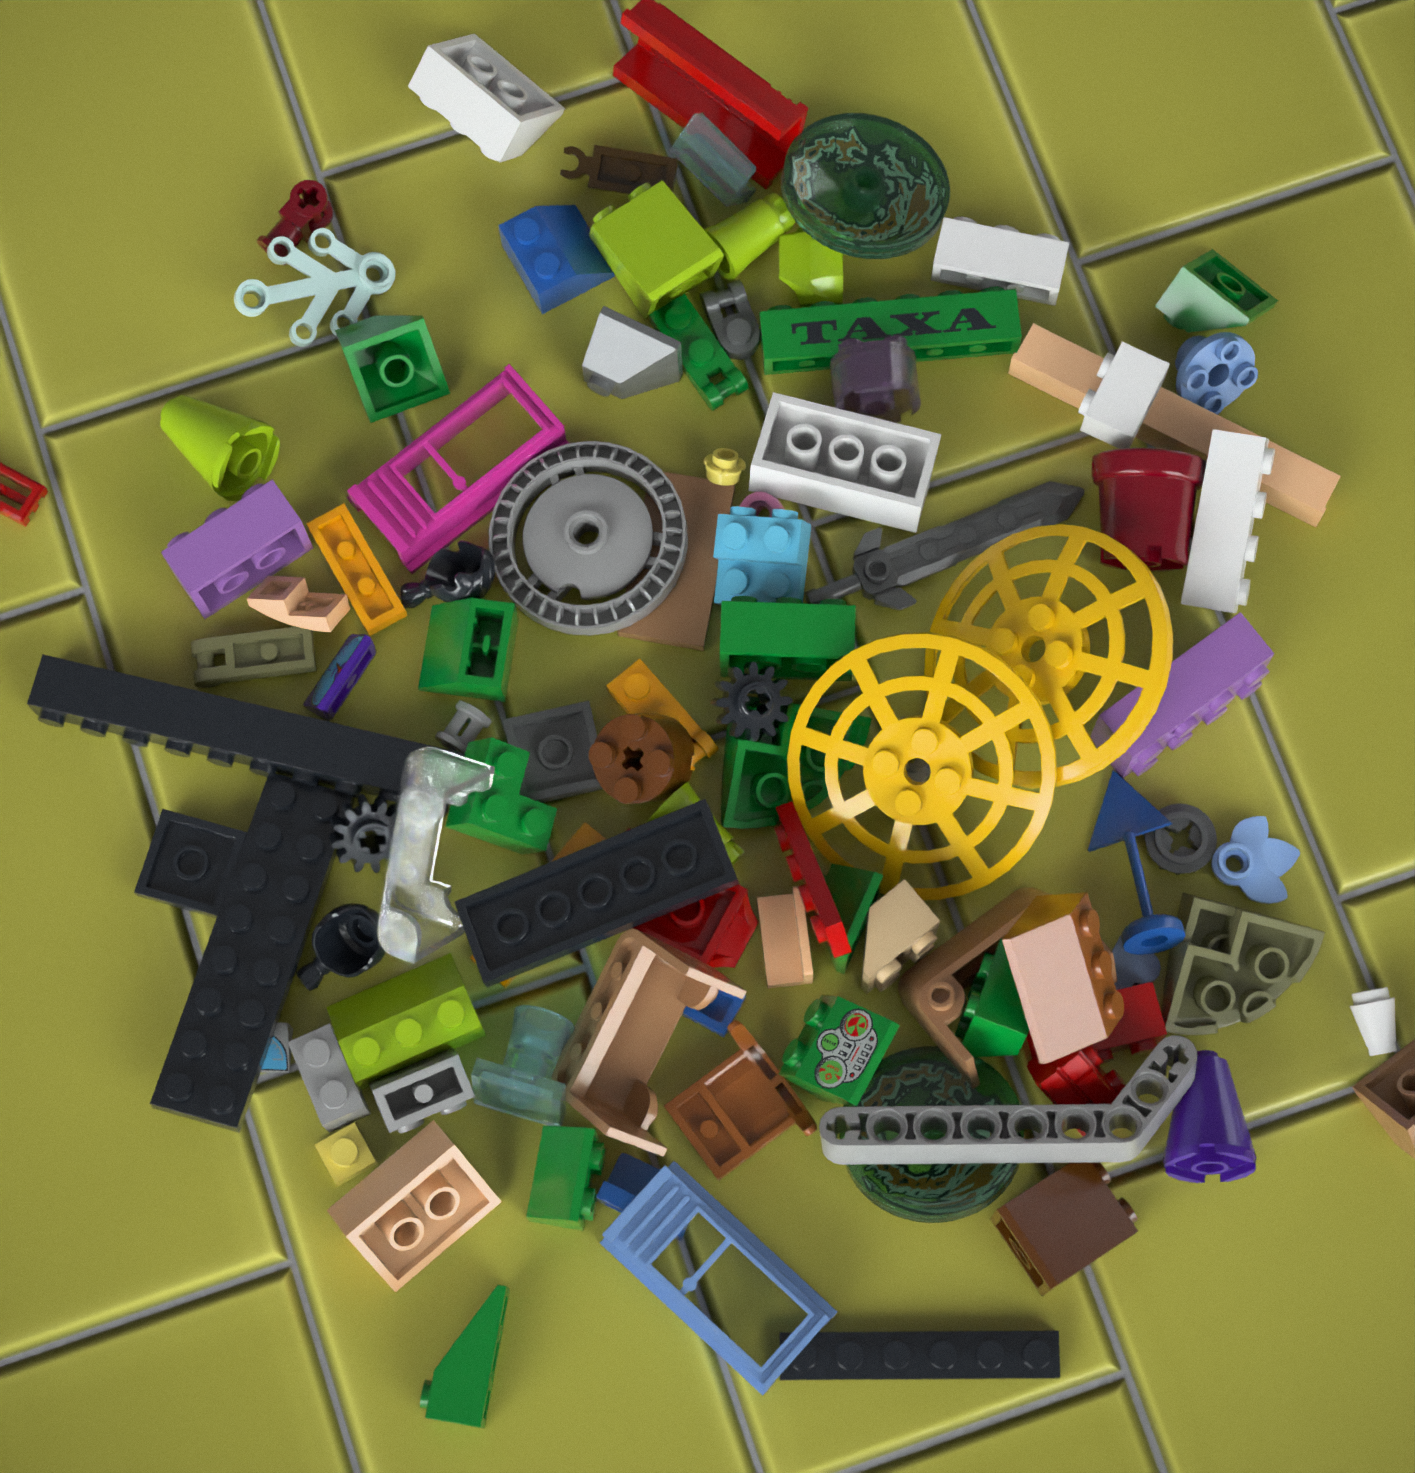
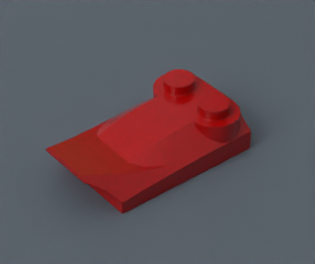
[627,828,759,968]

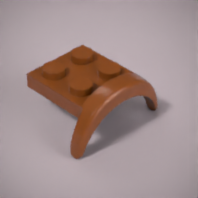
[664,1020,817,1181]

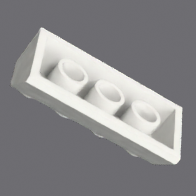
[749,392,941,533]

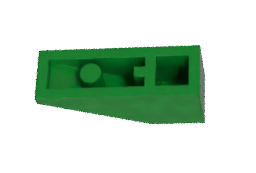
[420,1285,510,1429]

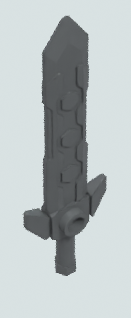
[804,481,1084,610]

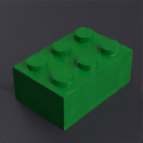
[720,596,856,681]

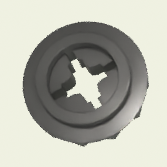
[1144,804,1217,875]

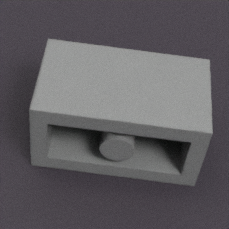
[288,1024,371,1133]

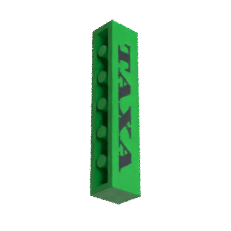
[760,286,1022,375]

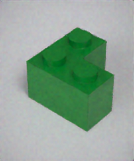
[445,737,557,855]

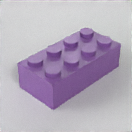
[1090,612,1275,778]

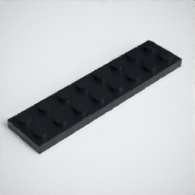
[150,774,355,1133]

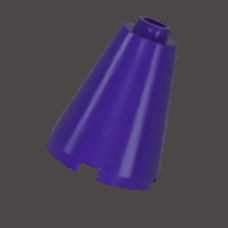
[1163,1050,1257,1183]

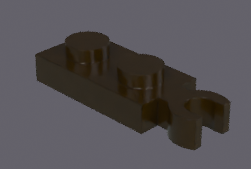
[560,145,679,195]

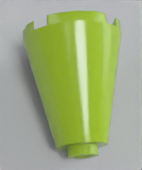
[160,395,280,501]

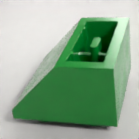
[418,598,519,702]
[955,939,1029,1058]
[526,1126,606,1231]

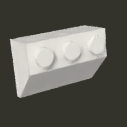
[408,34,565,163]

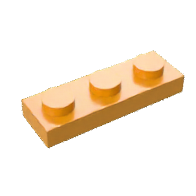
[306,503,408,637]

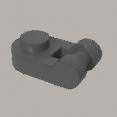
[699,279,760,360]

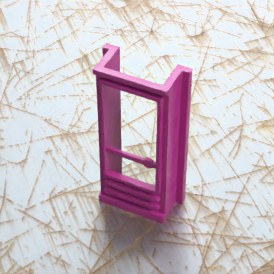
[347,364,569,574]

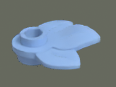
[1211,816,1300,904]

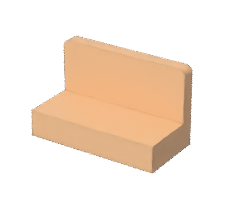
[757,886,813,989]

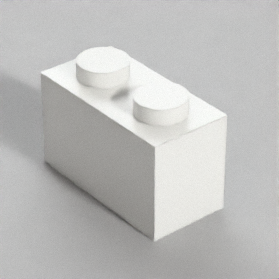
[1078,342,1170,449]

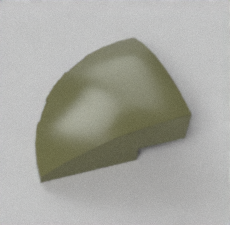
[1162,892,1325,1035]

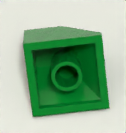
[1155,249,1278,333]
[335,315,451,423]
[813,863,883,974]

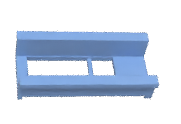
[600,1161,837,1395]

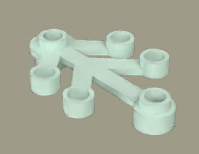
[234,228,395,347]

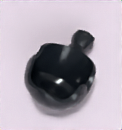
[400,540,495,608]
[296,903,389,991]

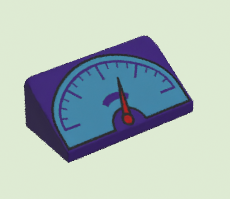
[303,634,377,722]

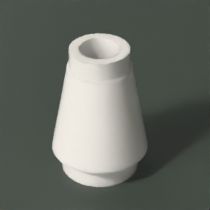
[1350,987,1397,1056]

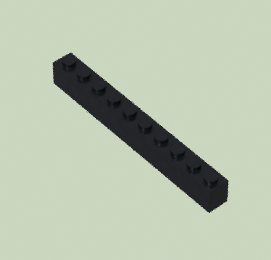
[27,654,465,818]

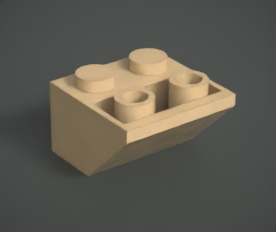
[861,879,940,994]

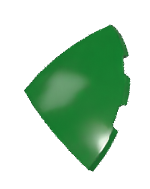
[721,696,872,829]

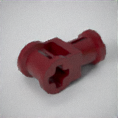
[257,180,333,266]

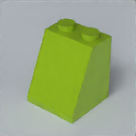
[589,180,724,320]

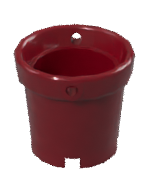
[1091,448,1206,572]

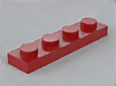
[773,801,852,958]

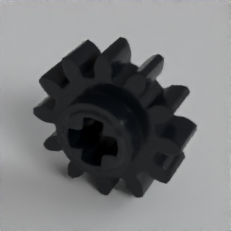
[711,662,793,741]
[328,793,410,873]

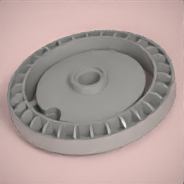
[489,441,688,636]

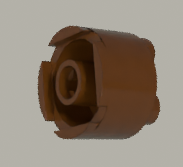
[588,713,694,804]

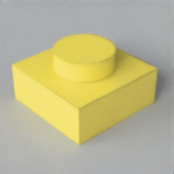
[315,1122,378,1186]

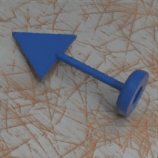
[1088,770,1186,955]

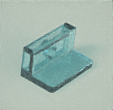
[669,113,757,207]

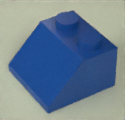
[498,205,615,314]

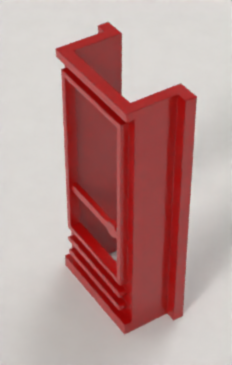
[612,0,809,190]

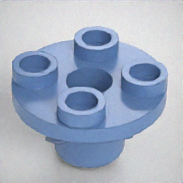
[1175,332,1258,415]

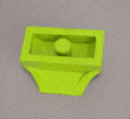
[779,225,843,308]

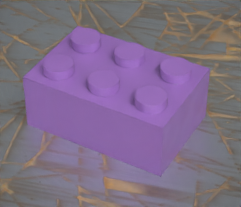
[161,479,313,619]

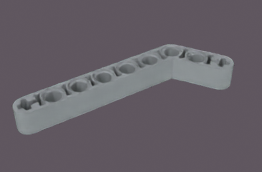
[819,1036,1197,1165]

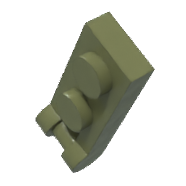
[191,627,317,688]

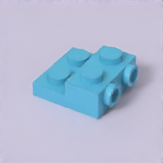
[713,506,811,605]

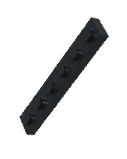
[779,1331,1061,1381]

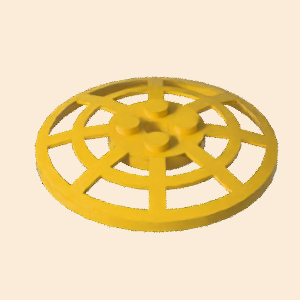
[924,524,1173,788]
[787,632,1057,900]

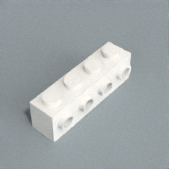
[1181,429,1275,613]

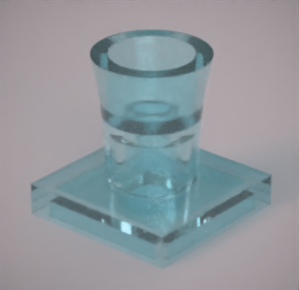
[471,1005,575,1126]

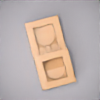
[247,576,351,632]

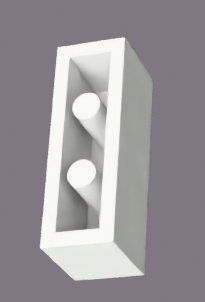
[931,217,1069,306]

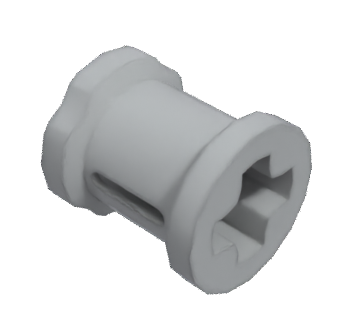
[435,700,492,754]

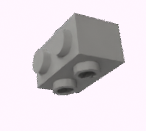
[368,1048,475,1133]

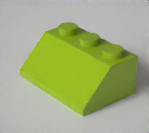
[327,953,486,1090]

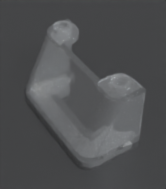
[377,746,495,964]

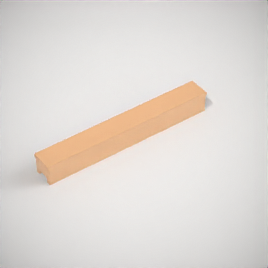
[1008,323,1341,527]

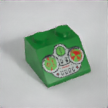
[778,995,900,1107]

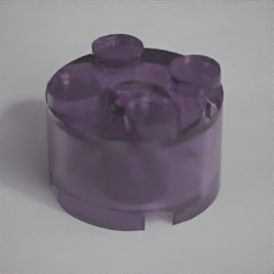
[830,335,921,423]

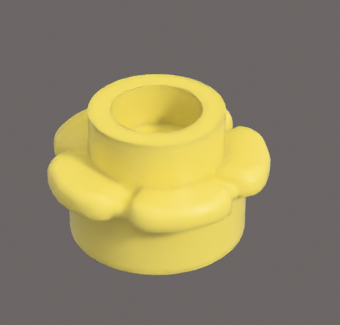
[703,448,746,486]

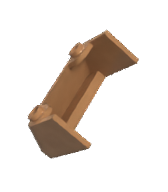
[898,887,1117,1089]
[552,928,747,1157]

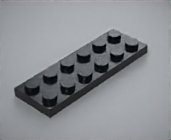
[454,799,740,987]

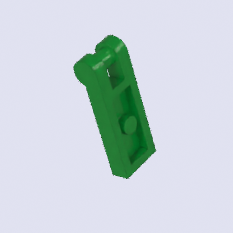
[649,293,749,411]

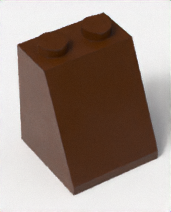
[990,1162,1138,1297]

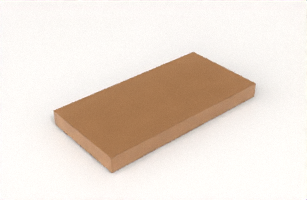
[618,472,735,651]

